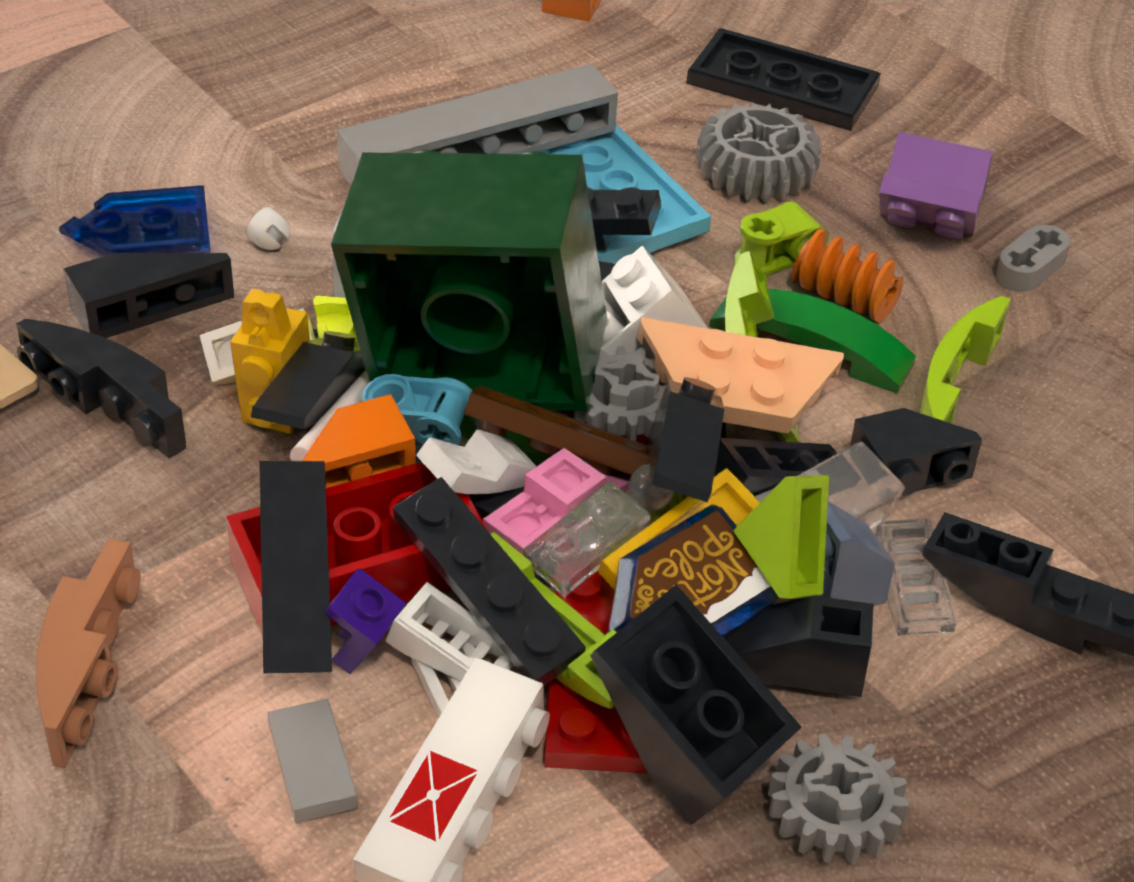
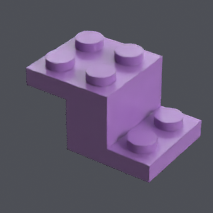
[879,132,993,239]

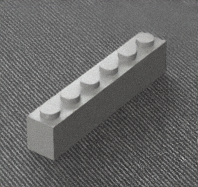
[337,64,618,186]

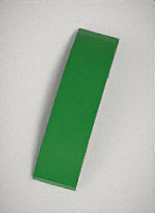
[709,289,916,393]

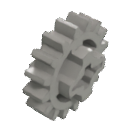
[573,346,666,441]
[768,734,909,864]

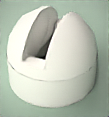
[246,207,290,251]

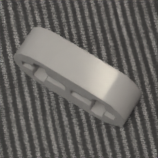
[996,225,1070,292]

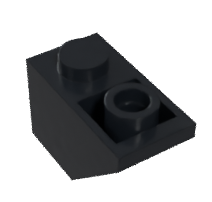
[848,408,982,501]

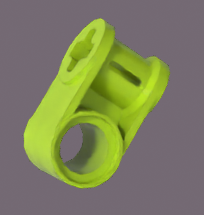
[734,201,829,277]

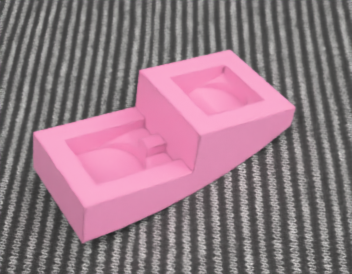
[483,448,606,561]

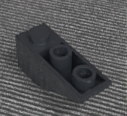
[715,596,874,697]

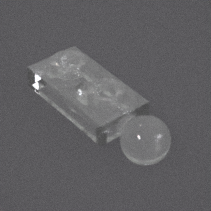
[522,464,674,597]

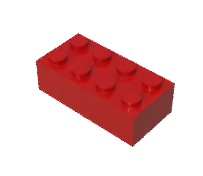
[226,462,489,635]

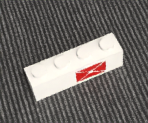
[353,657,550,882]

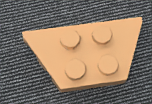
[637,317,844,434]

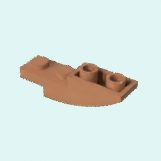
[35,539,141,768]

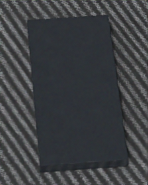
[686,28,881,131]

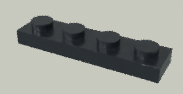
[393,477,586,686]

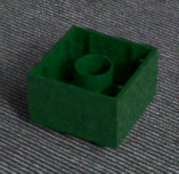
[331,150,607,411]

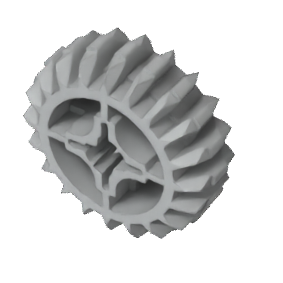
[696,102,821,203]

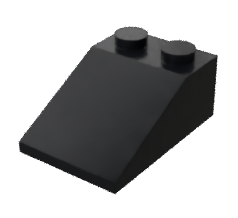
[590,584,802,825]

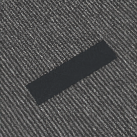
[259,461,332,674]

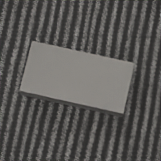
[267,699,358,823]

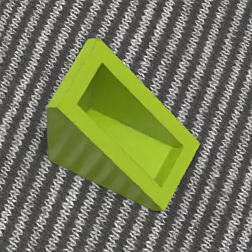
[733,474,829,599]

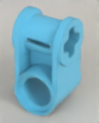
[362,374,472,445]

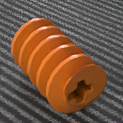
[791,228,903,323]

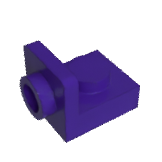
[326,569,406,674]

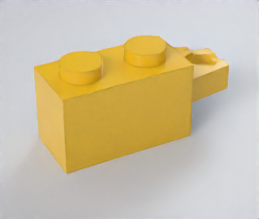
[230,289,310,434]

